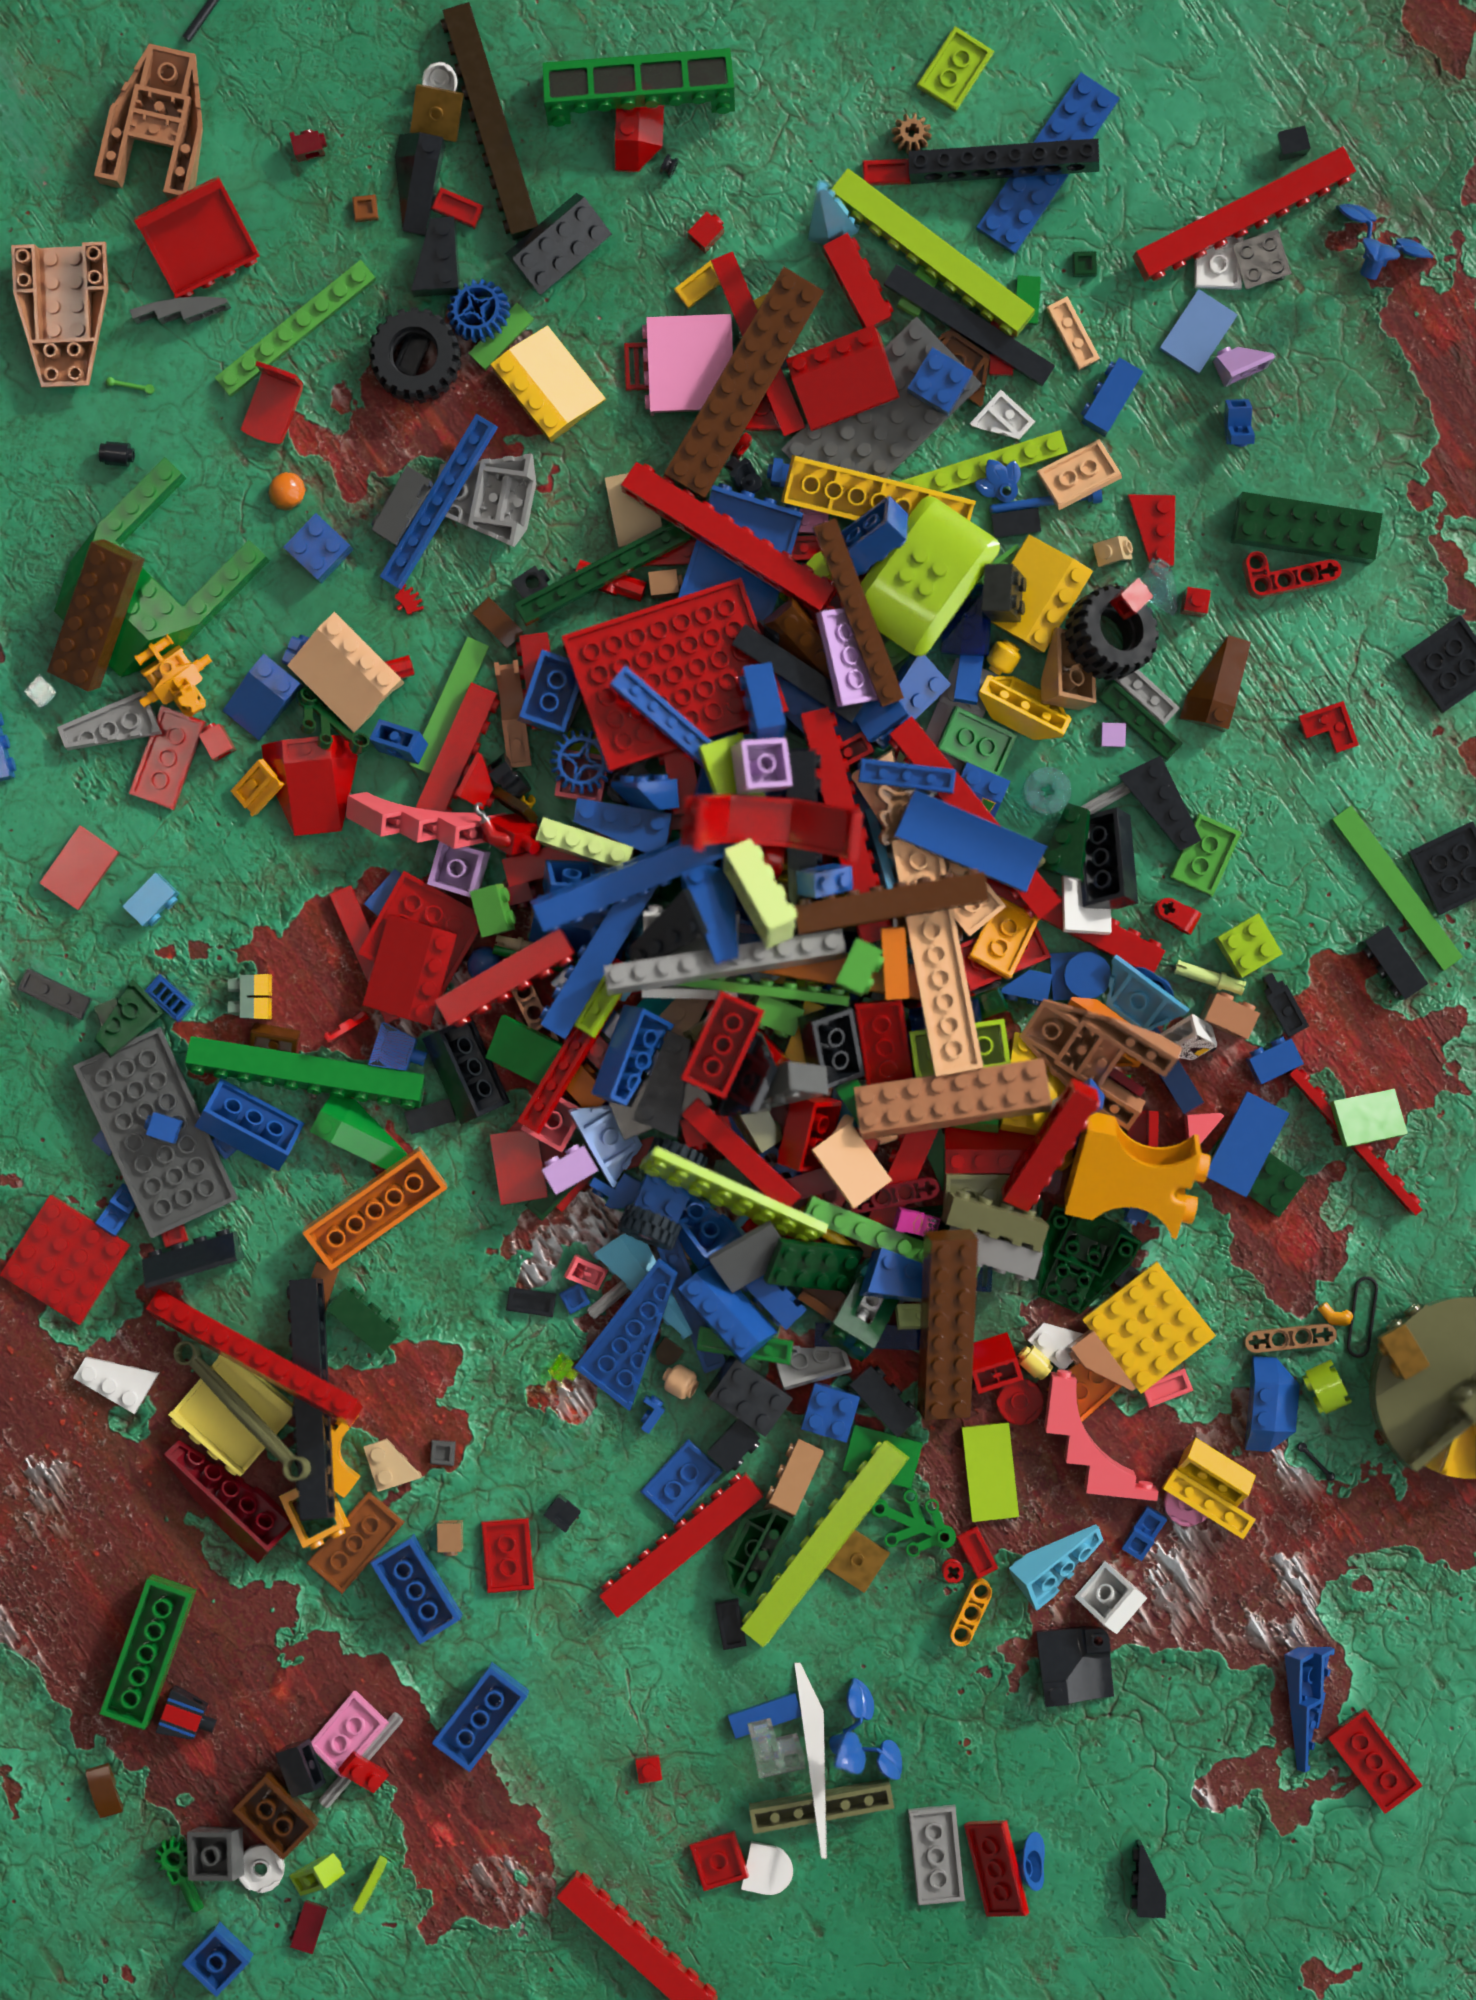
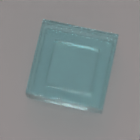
[23,675,58,708]

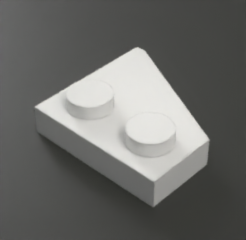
[970,390,1035,440]

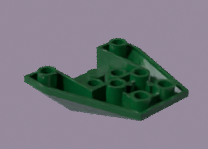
[1038,1204,1142,1314]

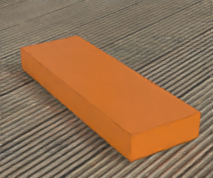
[880,926,910,1000]

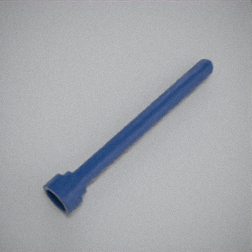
[989,489,1102,514]

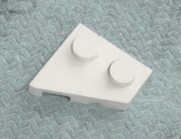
[1027,1322,1083,1370]

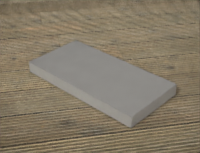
[908,1804,965,1906]

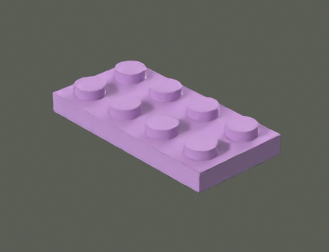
[816,608,878,707]

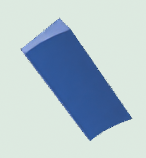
[894,790,1047,893]

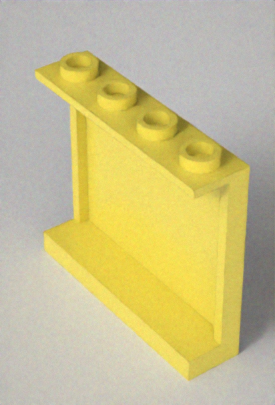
[168,1355,294,1476]

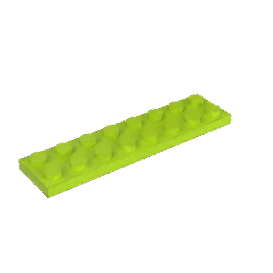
[639,1147,828,1242]

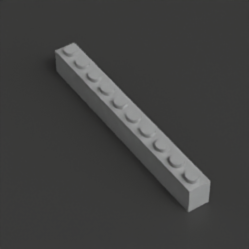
[604,929,846,996]

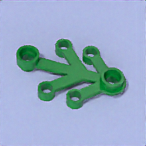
[870,1489,956,1557]

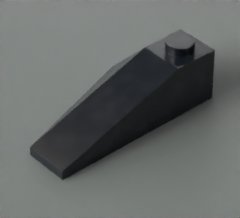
[395,132,446,236]

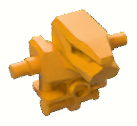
[134,634,213,717]

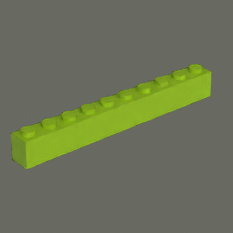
[831,168,1035,337]
[741,1440,909,1647]

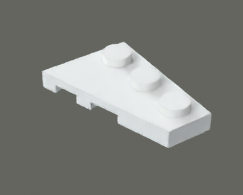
[74,1357,160,1414]

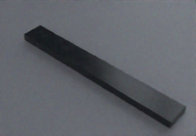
[883,264,1055,387]

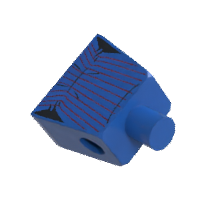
[368,1022,428,1071]

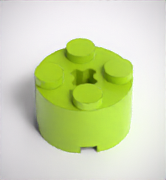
[1302,1359,1352,1414]

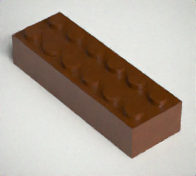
[47,539,145,692]

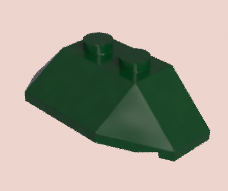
[722,1508,796,1604]

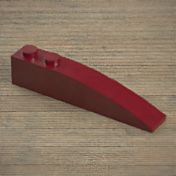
[163,1440,293,1563]

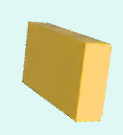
[674,260,720,309]

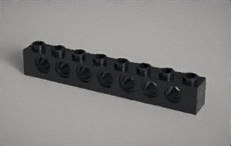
[909,138,1099,184]

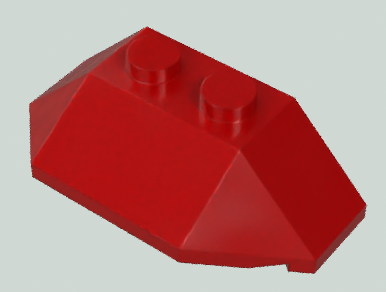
[615,77,664,172]

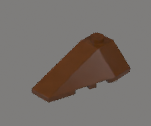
[1179,635,1251,732]

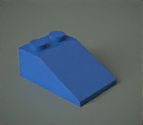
[223,653,304,741]

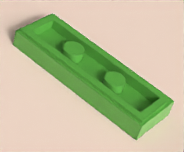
[468,303,534,371]

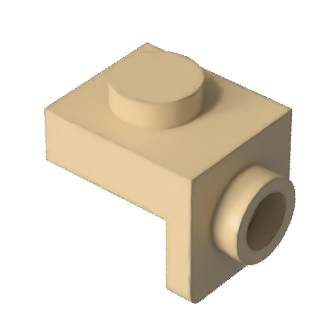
[1093,536,1133,567]

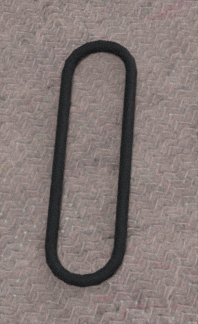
[1347,1276,1378,1358]

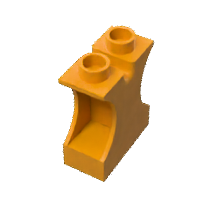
[1064,1112,1210,1239]

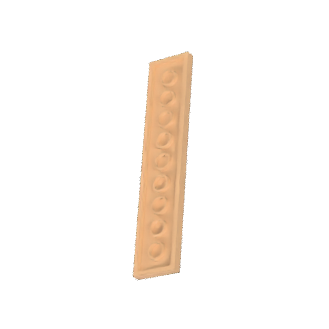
[891,840,983,1077]

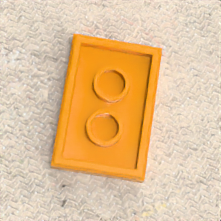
[967,896,1039,980]

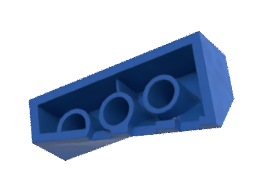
[591,1005,674,1106]

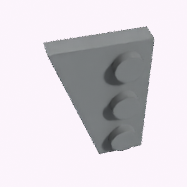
[775,1346,852,1391]

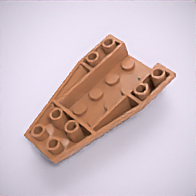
[11,242,109,388]

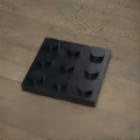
[1401,615,1476,714]
[1407,821,1476,916]

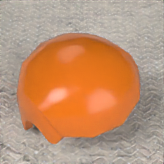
[268,472,306,511]

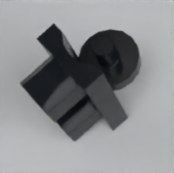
[725,457,762,493]

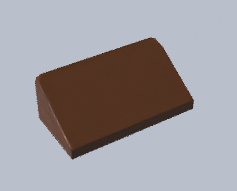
[250,1023,300,1053]

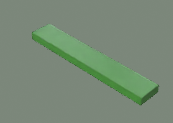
[409,637,490,774]

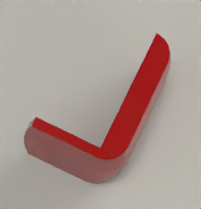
[240,361,303,444]

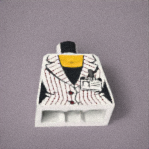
[1160,1014,1217,1060]

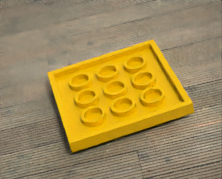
[1082,1261,1216,1394]

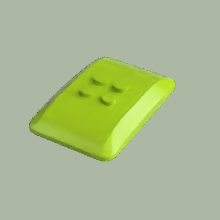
[860,496,1000,657]

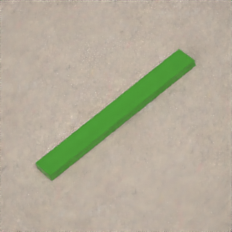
[1331,805,1463,971]

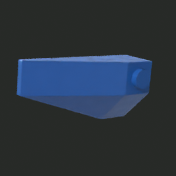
[681,865,739,965]
[678,1194,742,1270]

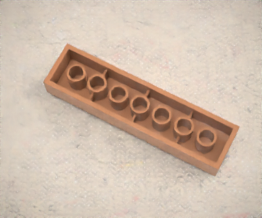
[854,1058,1052,1140]

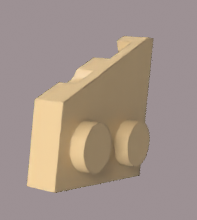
[364,1439,422,1492]

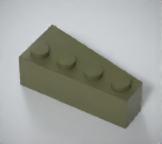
[941,1190,1049,1253]

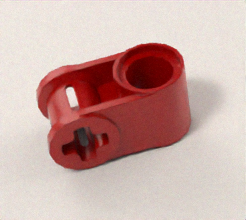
[1154,898,1202,935]

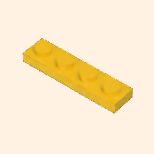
[1162,1468,1256,1539]

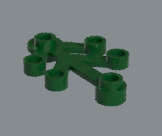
[296,687,370,754]

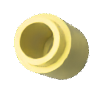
[1018,1345,1053,1380]

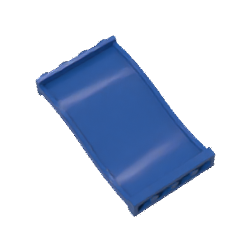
[678,483,803,622]

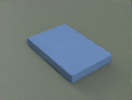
[1159,289,1238,375]

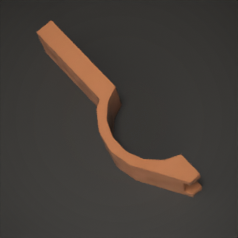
[494,660,532,768]

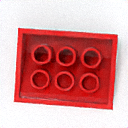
[786,325,900,431]
[363,914,457,1026]
[943,1127,1035,1173]

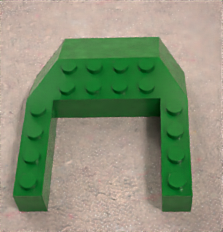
[54,457,270,678]

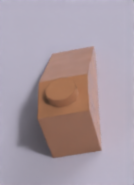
[1068,1329,1136,1391]

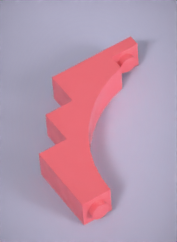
[346,792,508,849]
[1044,1369,1158,1501]

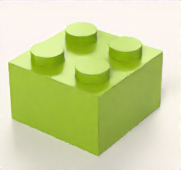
[1214,913,1283,978]

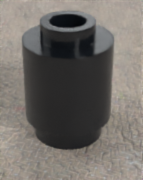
[99,441,135,467]

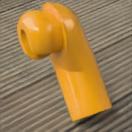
[1317,1302,1353,1326]

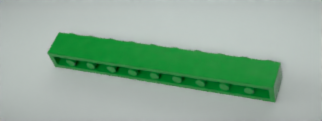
[185,1036,425,1110]

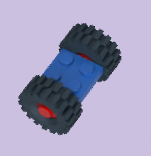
[617,1137,709,1250]

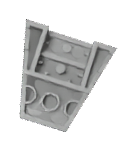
[437,454,536,547]

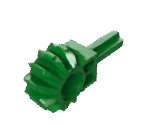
[154,1836,204,1913]

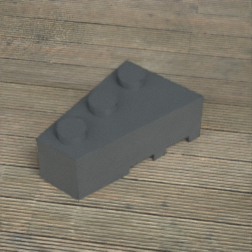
[371,466,434,547]
[758,1061,829,1112]

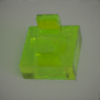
[548,1352,579,1382]

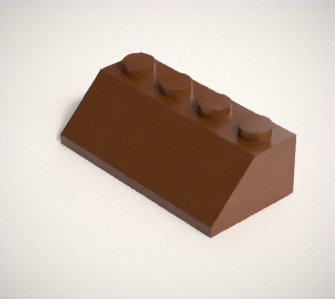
[763,596,832,681]

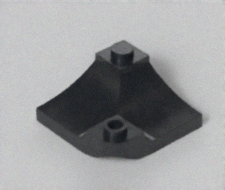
[1036,1626,1114,1707]

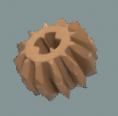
[892,113,932,155]

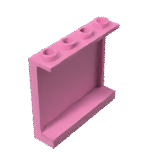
[642,314,733,416]

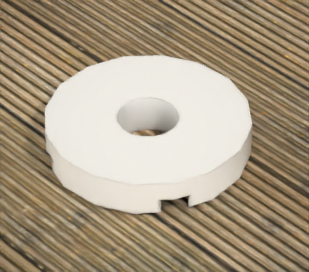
[239,1844,285,1893]

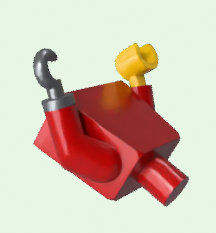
[474,795,540,855]

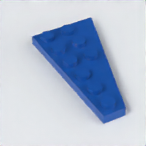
[574,1258,678,1411]

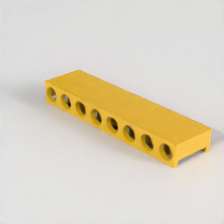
[781,455,976,521]

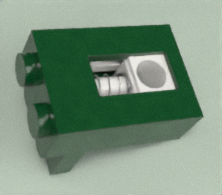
[821,1275,899,1362]

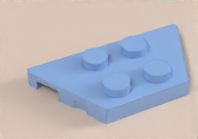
[568,1105,642,1188]

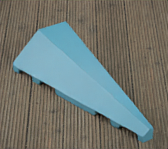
[808,180,860,245]
[593,1233,693,1340]

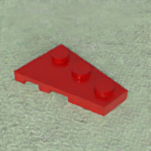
[1127,494,1175,567]

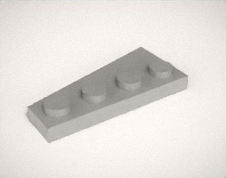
[57,690,162,750]

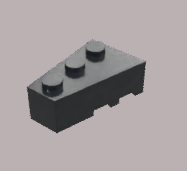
[411,217,460,297]

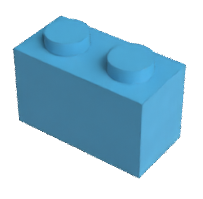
[122,872,180,927]

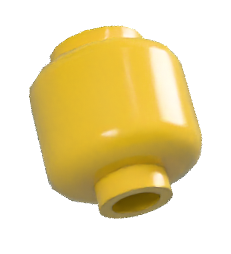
[986,639,1021,676]

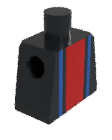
[156,1685,217,1740]

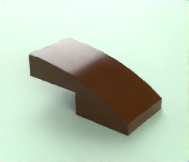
[472,597,523,648]
[85,1763,124,1818]

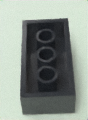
[505,193,612,295]

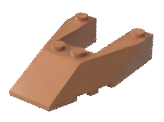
[94,43,203,200]
[1019,999,1182,1131]

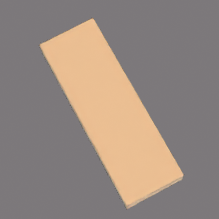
[1046,296,1100,371]

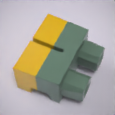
[227,974,272,1019]

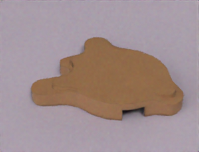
[876,785,915,845]

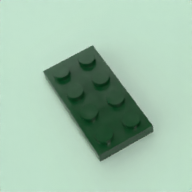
[1207,1123,1307,1217]
[763,1238,864,1292]

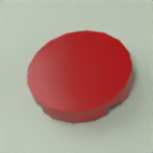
[996,1378,1044,1425]

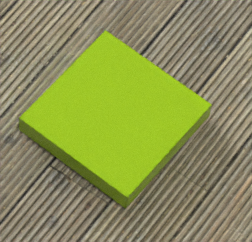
[352,1855,387,1914]

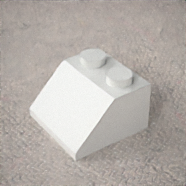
[1075,1561,1147,1634]

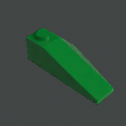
[310,1096,407,1170]

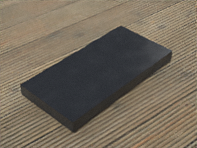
[609,1079,713,1140]

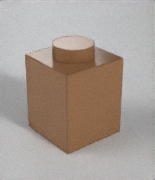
[648,569,683,599]
[437,1520,463,1556]

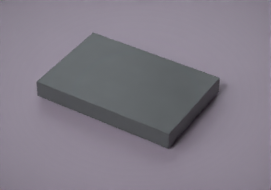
[708,1220,782,1293]

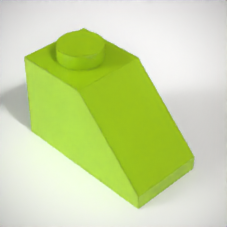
[289,1853,345,1896]

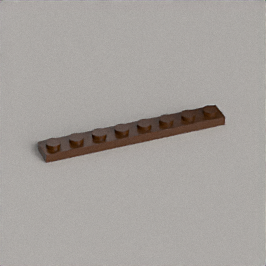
[812,518,904,707]

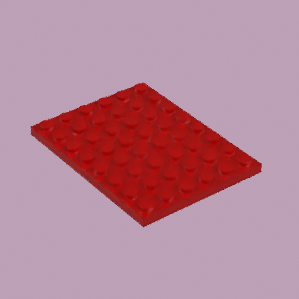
[561,577,789,772]

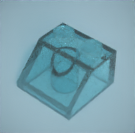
[1139,558,1179,616]

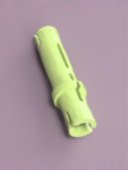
[1174,960,1246,996]

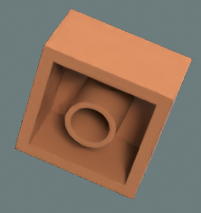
[1199,991,1260,1039]

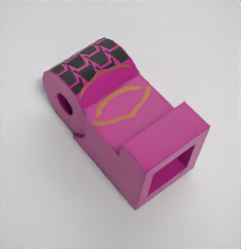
[892,1206,941,1236]

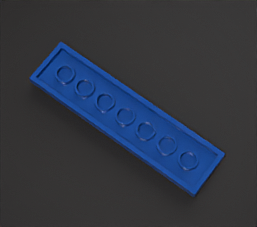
[976,72,1120,255]

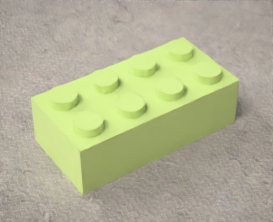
[723,838,797,949]

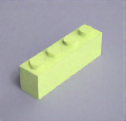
[535,817,635,868]

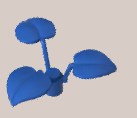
[1335,204,1434,280]
[829,1678,902,1780]

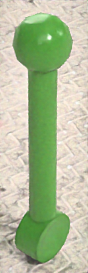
[106,377,155,394]

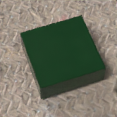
[1072,251,1097,277]

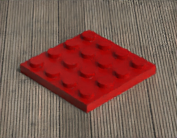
[358,871,480,998]
[0,1195,132,1325]

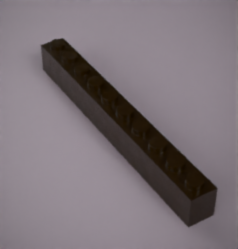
[440,2,538,240]

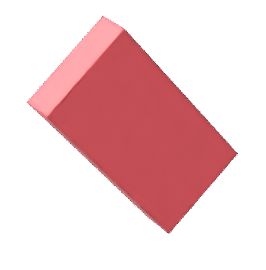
[1143,1368,1193,1408]

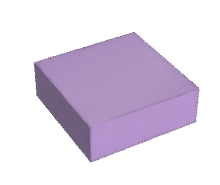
[1101,723,1126,748]

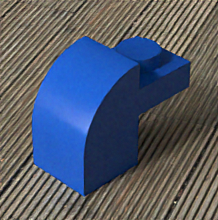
[1224,399,1255,447]
[589,1172,642,1209]

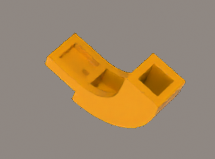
[331,1415,361,1498]

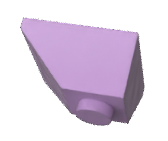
[1213,347,1275,387]

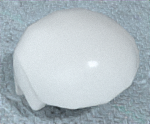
[422,62,458,91]

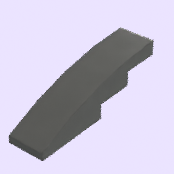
[129,296,231,325]

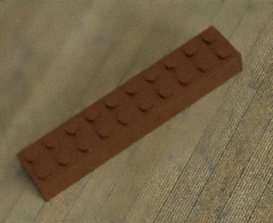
[663,266,824,500]

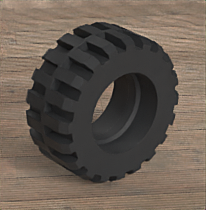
[369,308,461,403]
[1065,585,1159,681]

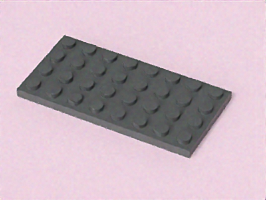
[781,316,982,478]
[73,1027,239,1238]

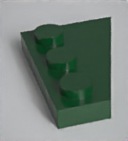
[94,978,164,1058]

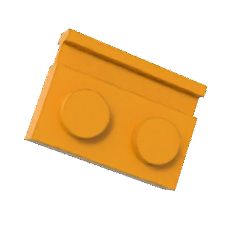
[231,759,285,816]

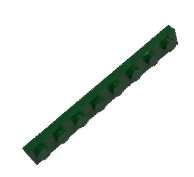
[514,522,692,626]

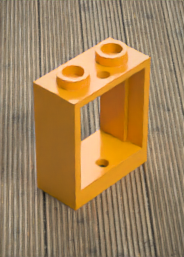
[279,1488,350,1550]

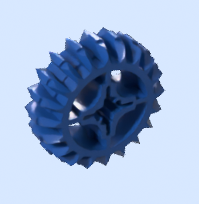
[447,279,510,343]
[550,729,613,794]

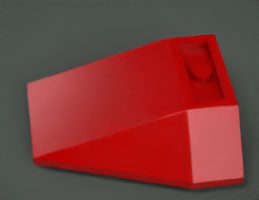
[261,735,358,836]

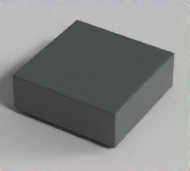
[430,1440,456,1466]

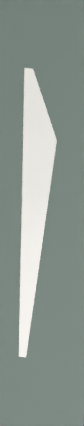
[795,1663,826,1858]

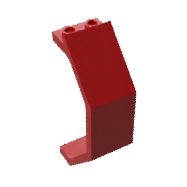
[681,793,863,862]

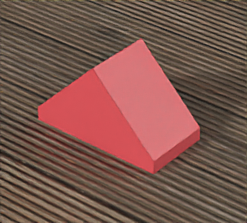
[1184,1112,1224,1144]
[564,1253,608,1291]

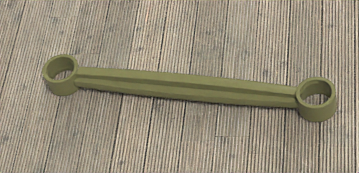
[174,1341,311,1481]

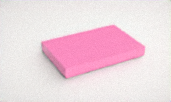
[311,1691,389,1778]

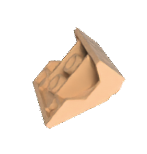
[287,612,404,733]

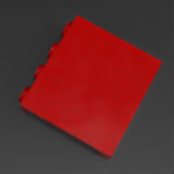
[134,175,260,298]

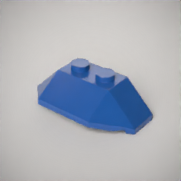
[1244,1355,1300,1452]

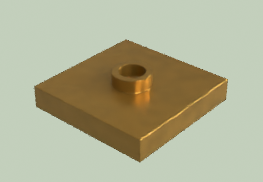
[410,84,464,142]
[826,1530,890,1593]

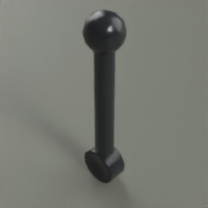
[1297,1442,1335,1481]

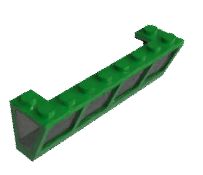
[543,48,735,127]

